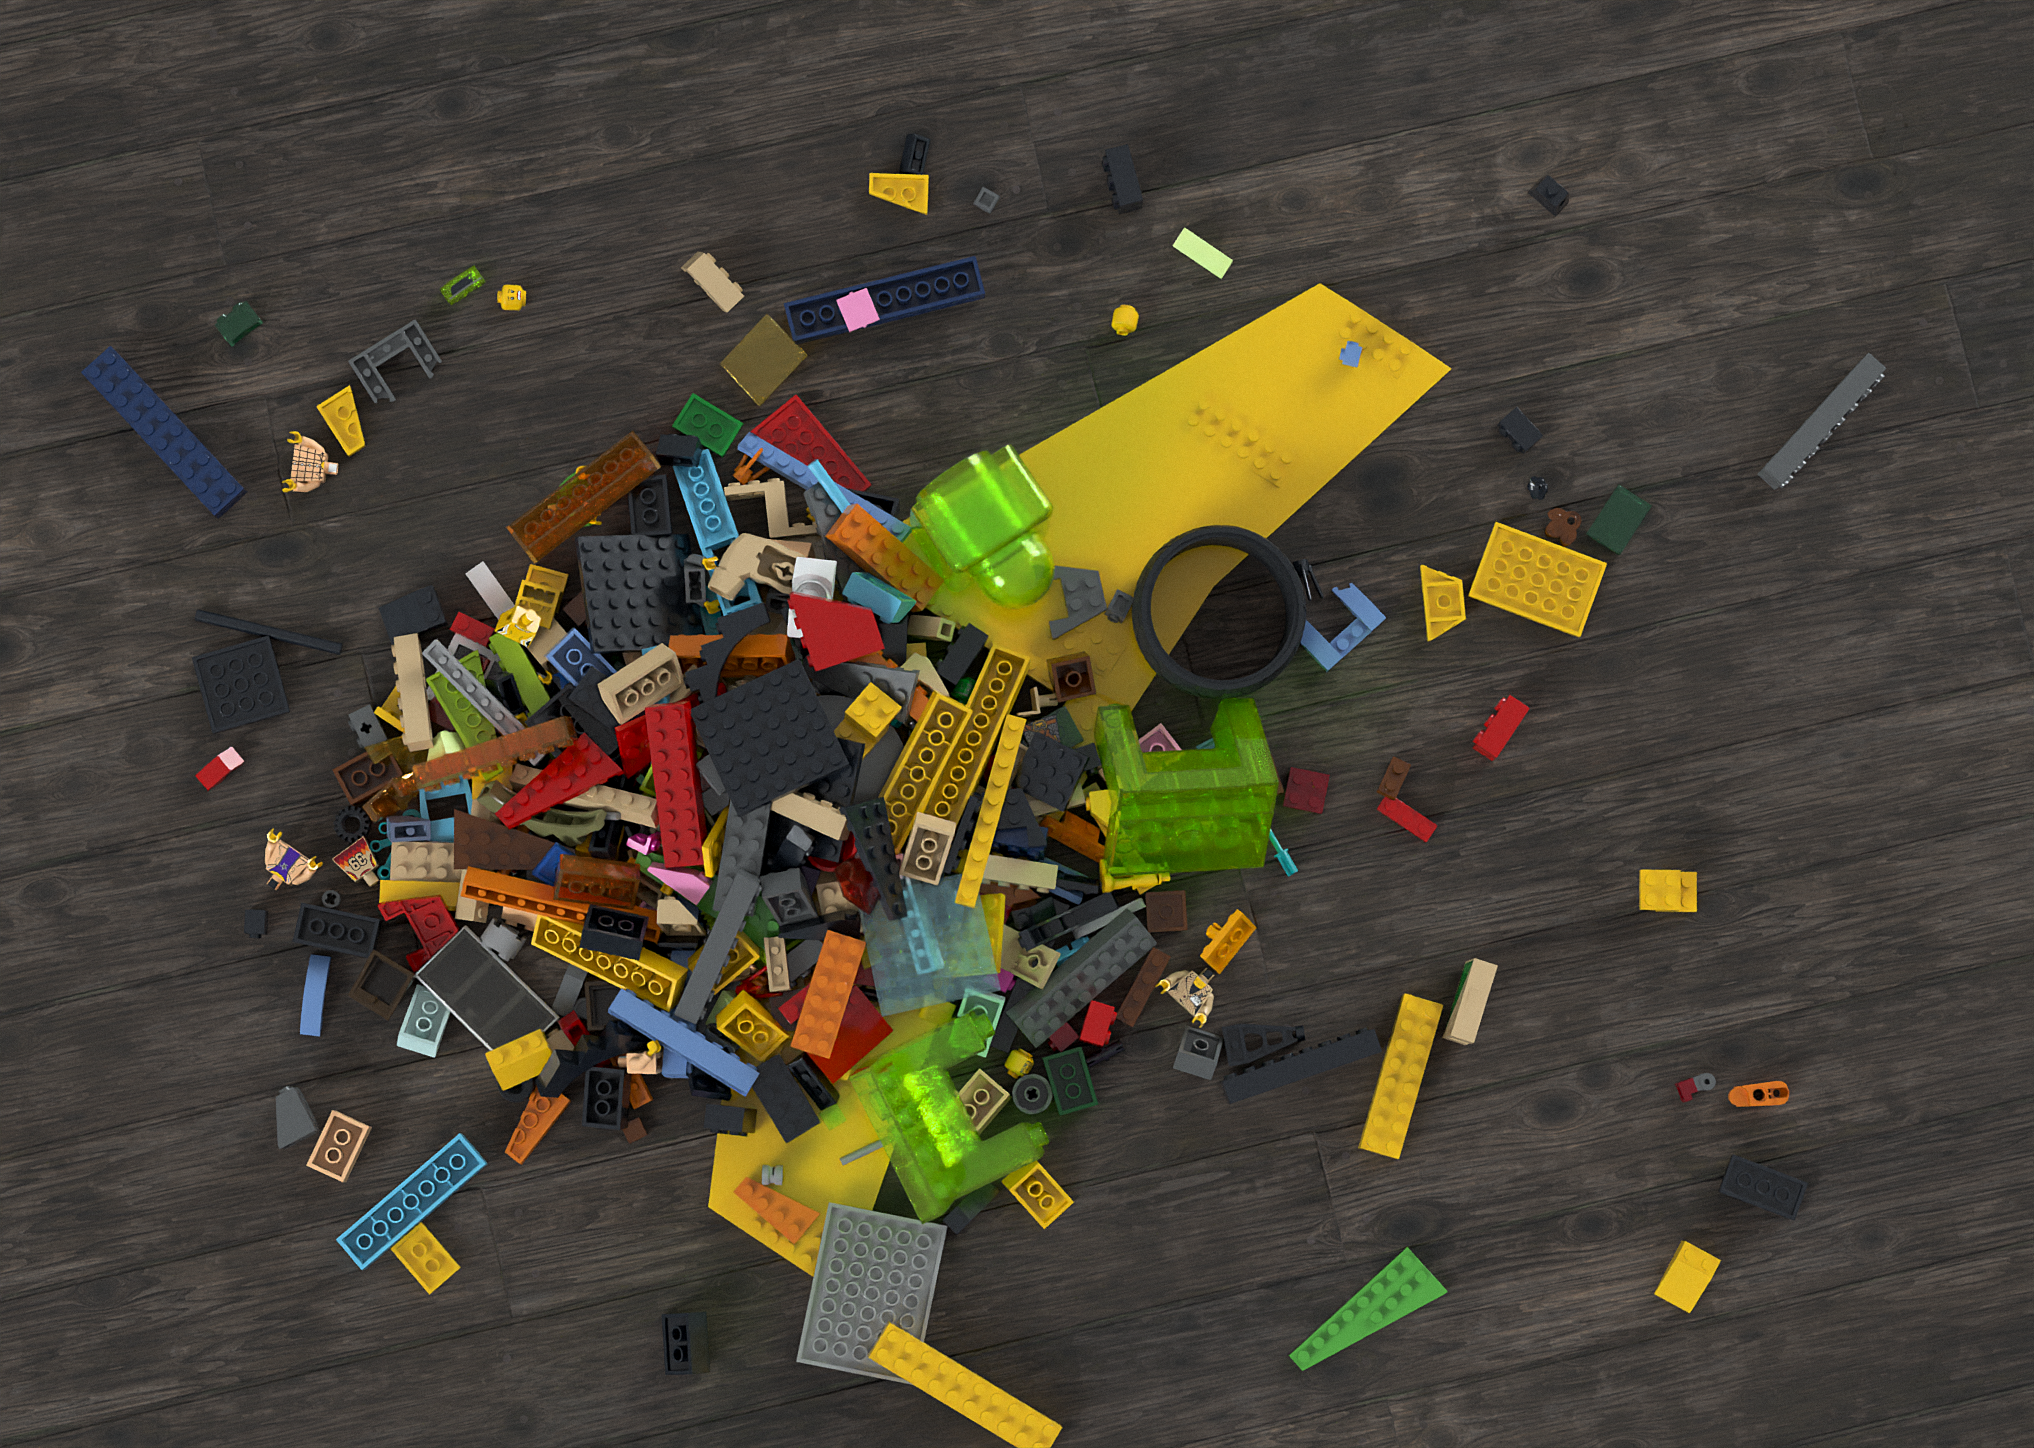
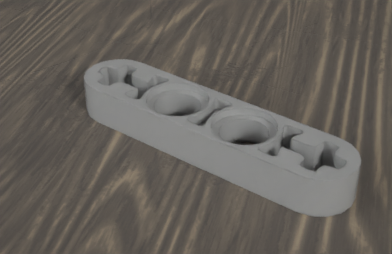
[1072,898,1146,939]

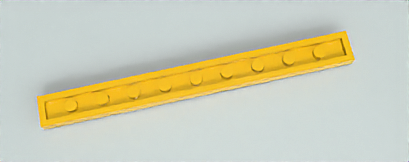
[955,714,1026,908]

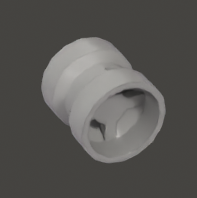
[762,1165,783,1185]

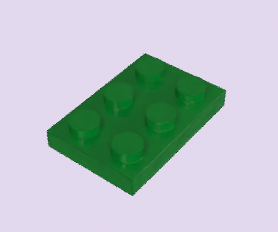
[672,393,744,458]

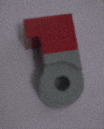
[1675,1073,1716,1102]

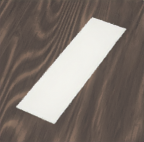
[465,561,515,620]

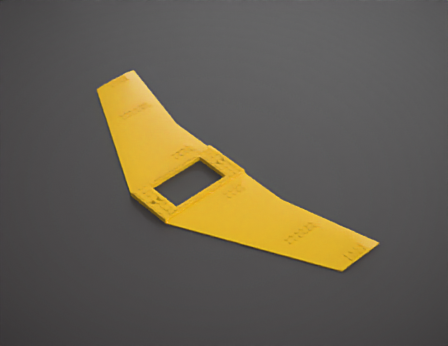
[708,283,1451,1276]

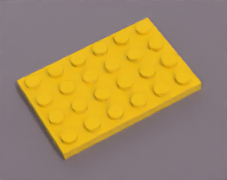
[1468,522,1607,638]

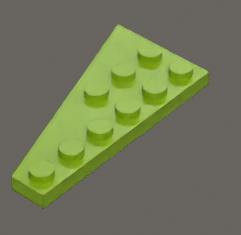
[426,649,504,782]

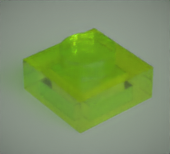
[819,1104,847,1131]

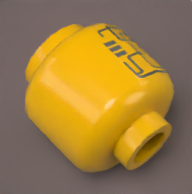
[1004,1048,1034,1079]

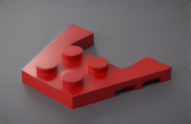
[377,895,459,973]

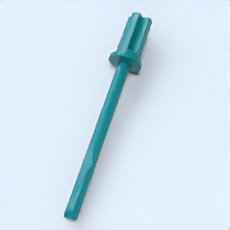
[1251,803,1298,877]

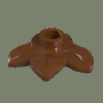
[1545,508,1582,547]

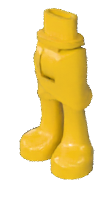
[1099,859,1170,893]

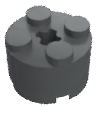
[1012,1074,1052,1115]

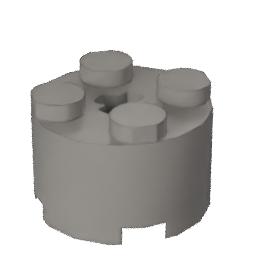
[480,918,527,961]

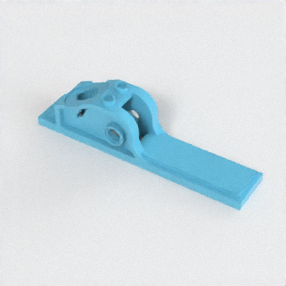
[673,449,763,616]

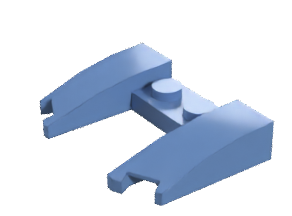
[1300,583,1386,672]

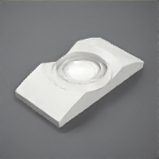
[787,557,837,638]

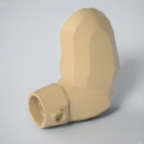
[708,533,805,600]

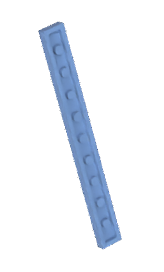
[738,432,912,543]

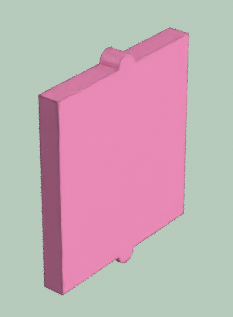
[836,288,880,332]

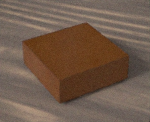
[622,1117,648,1144]

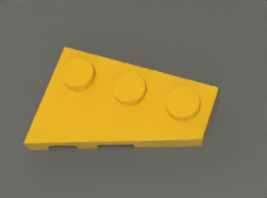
[869,173,929,215]
[316,385,366,457]

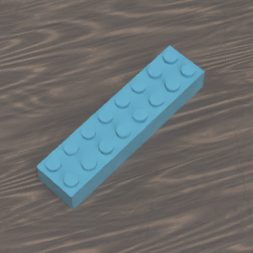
[336,1133,488,1270]

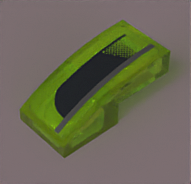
[440,266,485,305]

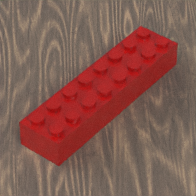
[645,701,708,868]

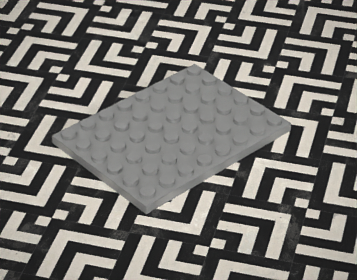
[796,1202,947,1385]

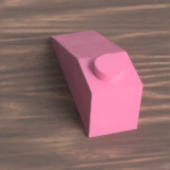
[647,862,713,905]

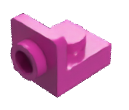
[626,831,661,855]

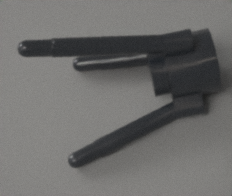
[1292,559,1324,601]

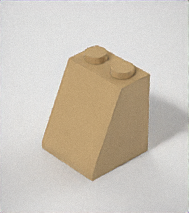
[527,618,567,675]

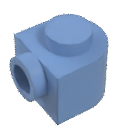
[1339,341,1362,368]

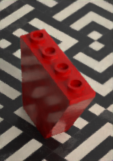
[787,592,885,672]

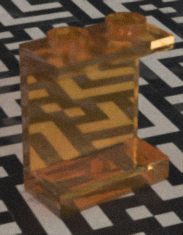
[362,771,425,822]

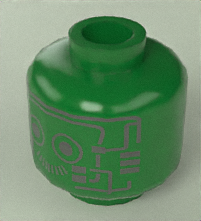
[951,677,977,705]

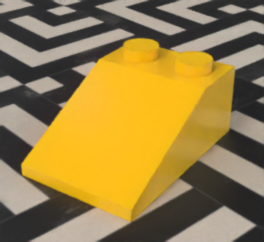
[715,990,789,1062]
[1001,1155,1074,1229]
[1654,1241,1721,1313]

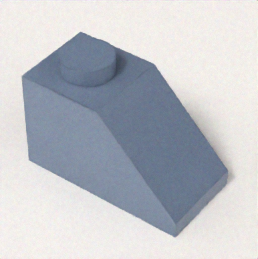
[387,816,431,842]

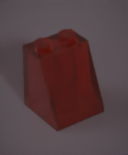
[834,851,881,915]

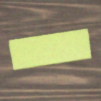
[1173,228,1233,279]

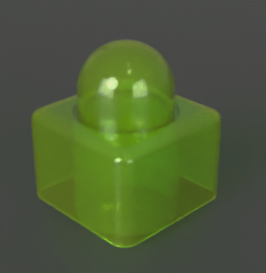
[909,444,1055,609]

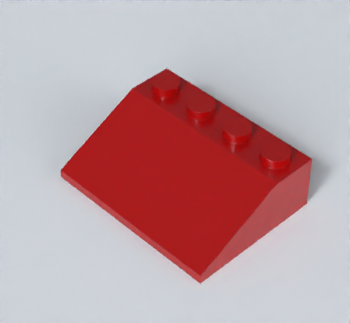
[805,985,894,1084]

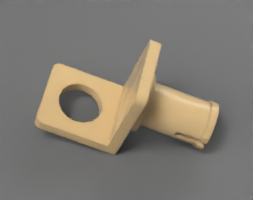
[1014,687,1058,718]

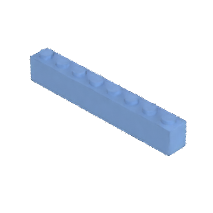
[608,988,760,1097]

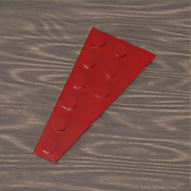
[750,395,872,492]
[495,733,624,830]

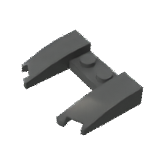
[348,320,442,403]

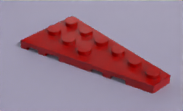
[615,682,727,779]

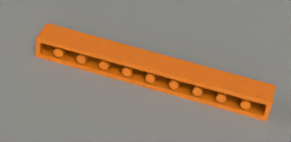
[461,866,661,943]

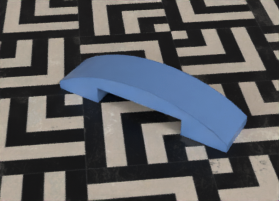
[300,955,331,1036]

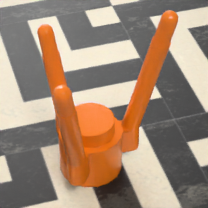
[732,448,770,485]

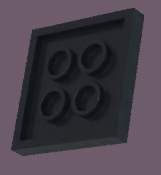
[1011,731,1090,812]

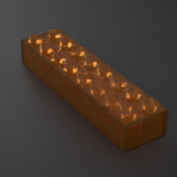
[506,431,661,564]
[411,716,578,792]

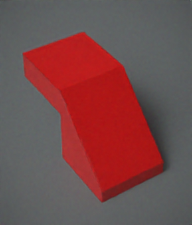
[195,747,245,791]

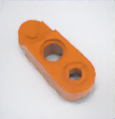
[1728,1081,1789,1107]

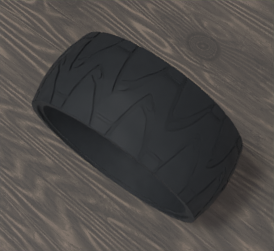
[1132,525,1306,699]

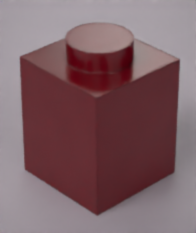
[1048,1022,1079,1053]

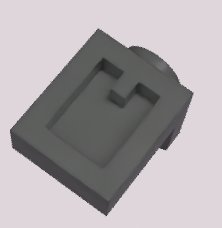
[1105,589,1133,623]

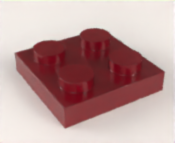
[1283,767,1330,814]

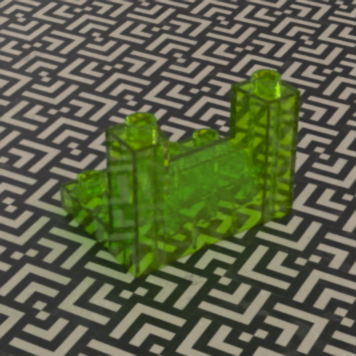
[1094,698,1279,876]
[849,1008,1049,1225]

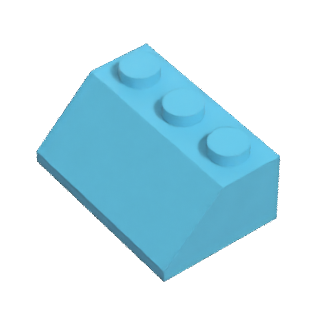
[842,572,917,624]

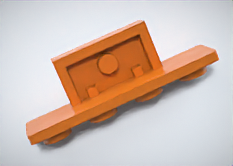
[1038,811,1114,863]

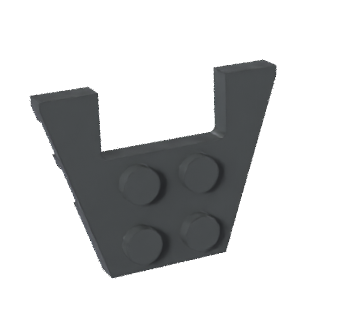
[1036,564,1107,640]

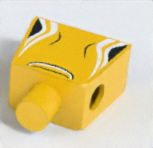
[495,606,541,647]

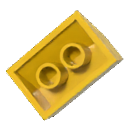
[485,1029,553,1091]

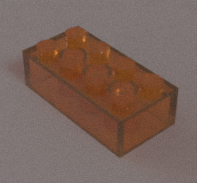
[553,854,640,910]

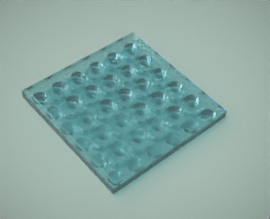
[856,874,1001,1017]

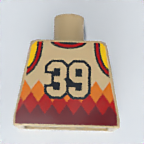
[332,837,380,887]

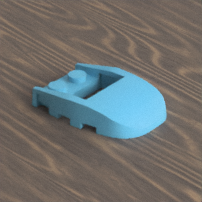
[419,773,473,842]

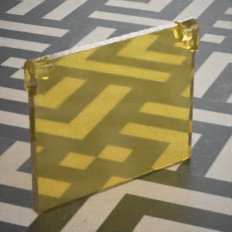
[720,314,807,406]

